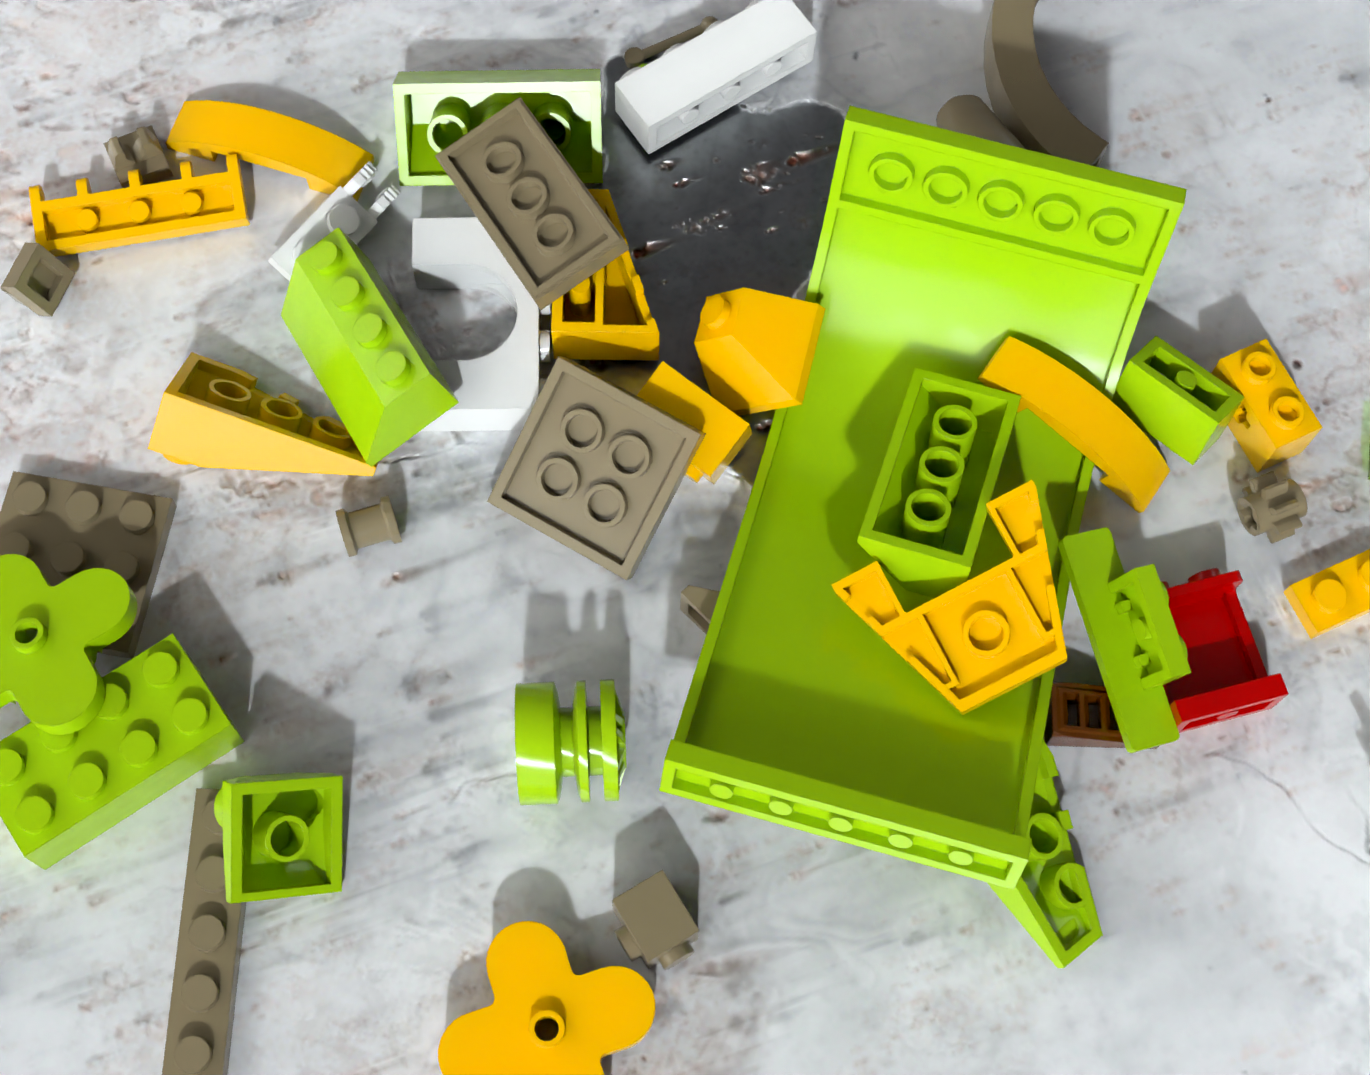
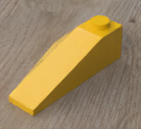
[148,352,379,476]

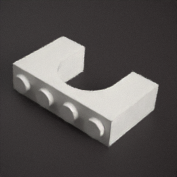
[411,217,551,432]

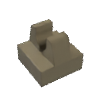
[103,125,173,188]
[0,242,75,317]

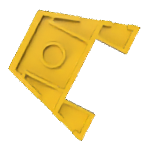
[831,480,1067,715]

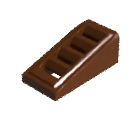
[1044,682,1159,749]

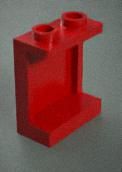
[1161,568,1289,733]

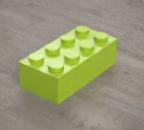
[0,633,245,870]

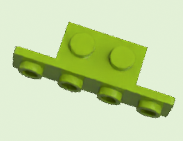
[1058,527,1192,753]

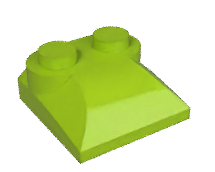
[214,772,343,904]

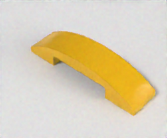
[165,100,375,202]
[977,336,1170,513]

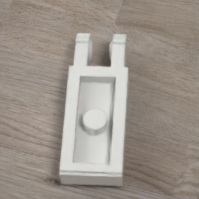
[268,161,402,281]

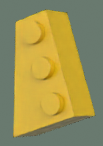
[551,189,660,361]

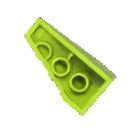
[987,739,1103,968]

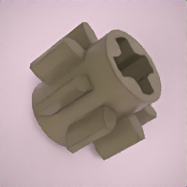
[1237,471,1308,544]

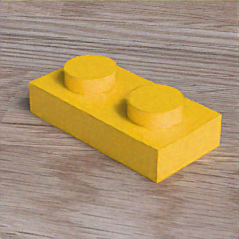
[1283,549,1370,639]

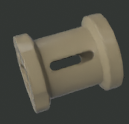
[335,495,402,557]

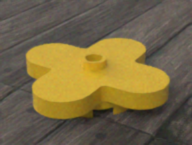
[438,921,655,1075]

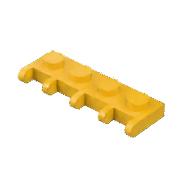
[29,153,250,257]

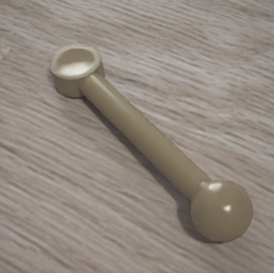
[624,16,718,69]

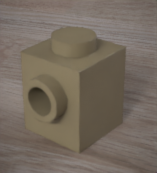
[612,869,699,970]

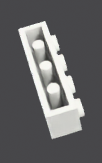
[615,0,817,155]

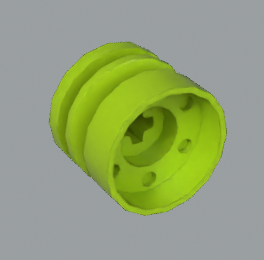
[515,679,627,805]

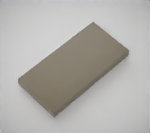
[435,97,629,310]

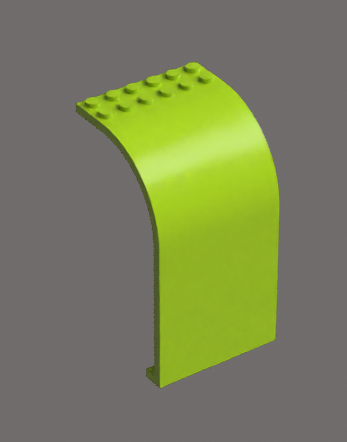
[659,106,1187,890]

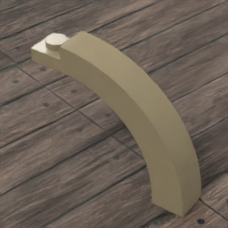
[983,0,1109,167]

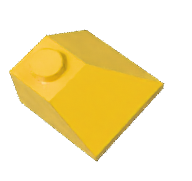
[694,287,825,416]

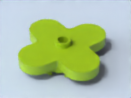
[0,554,137,735]

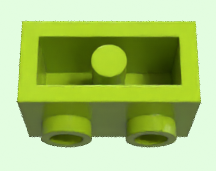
[1112,335,1244,465]

